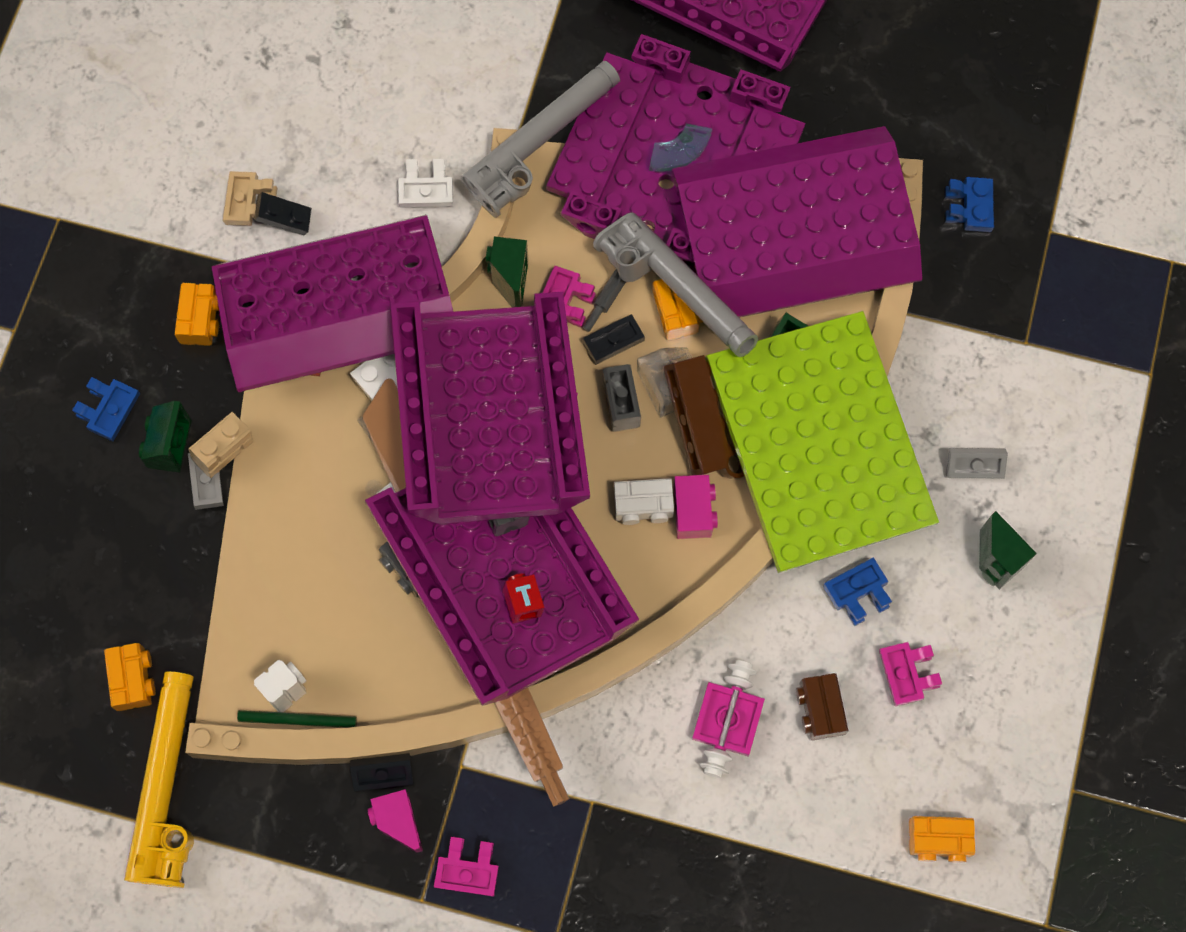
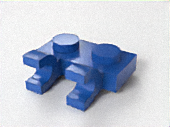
[945,177,994,232]
[72,377,140,441]
[823,557,892,626]

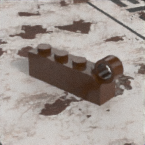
[663,355,745,479]

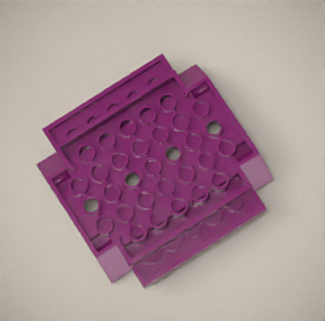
[546,34,806,273]

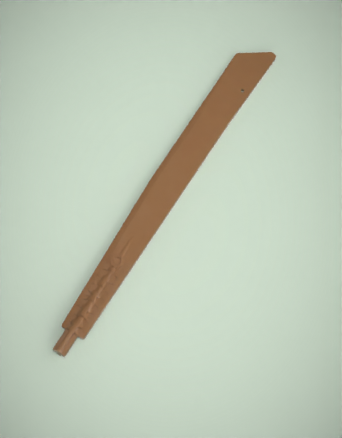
[363,378,570,807]

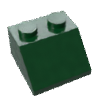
[486,236,529,307]
[139,401,192,473]
[979,511,1037,590]

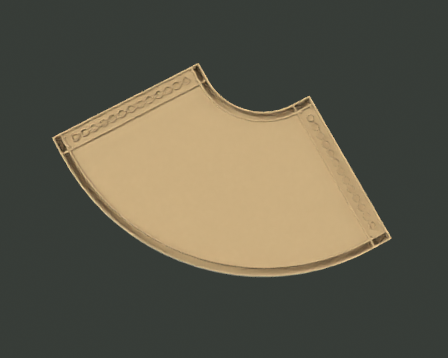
[185,128,923,765]

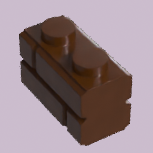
[796,673,849,741]

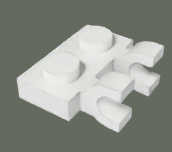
[399,159,453,207]

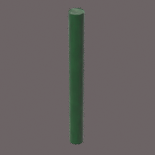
[237,710,357,728]

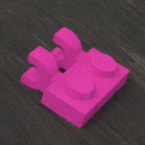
[543,265,596,328]
[879,642,942,707]
[434,837,499,896]

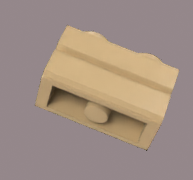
[188,412,253,478]

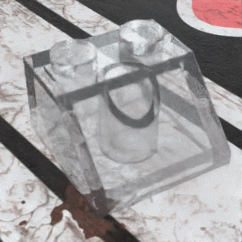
[637,347,692,418]

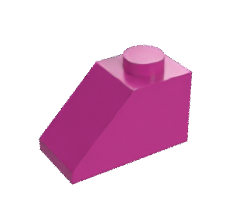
[368,789,423,853]

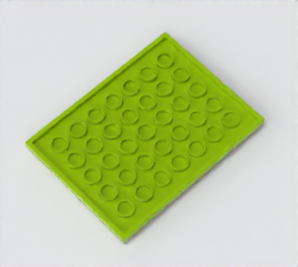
[705,311,939,573]

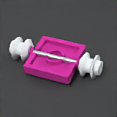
[692,660,765,778]

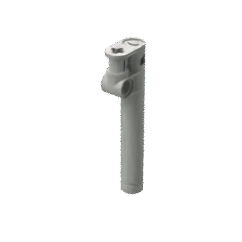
[461,61,620,218]
[593,212,758,357]

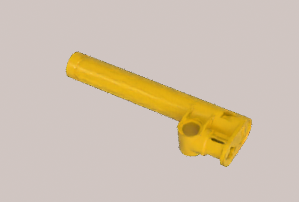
[124,672,194,888]

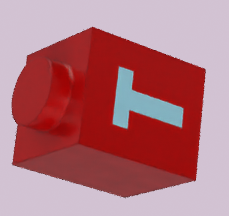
[503,573,545,624]

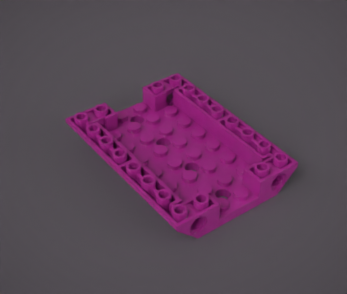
[212,214,454,392]

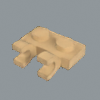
[223,171,278,226]

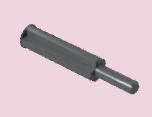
[583,263,631,332]

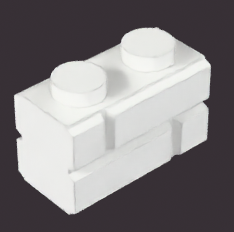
[614,478,674,525]
[254,660,307,712]

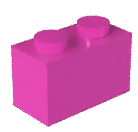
[673,475,718,539]

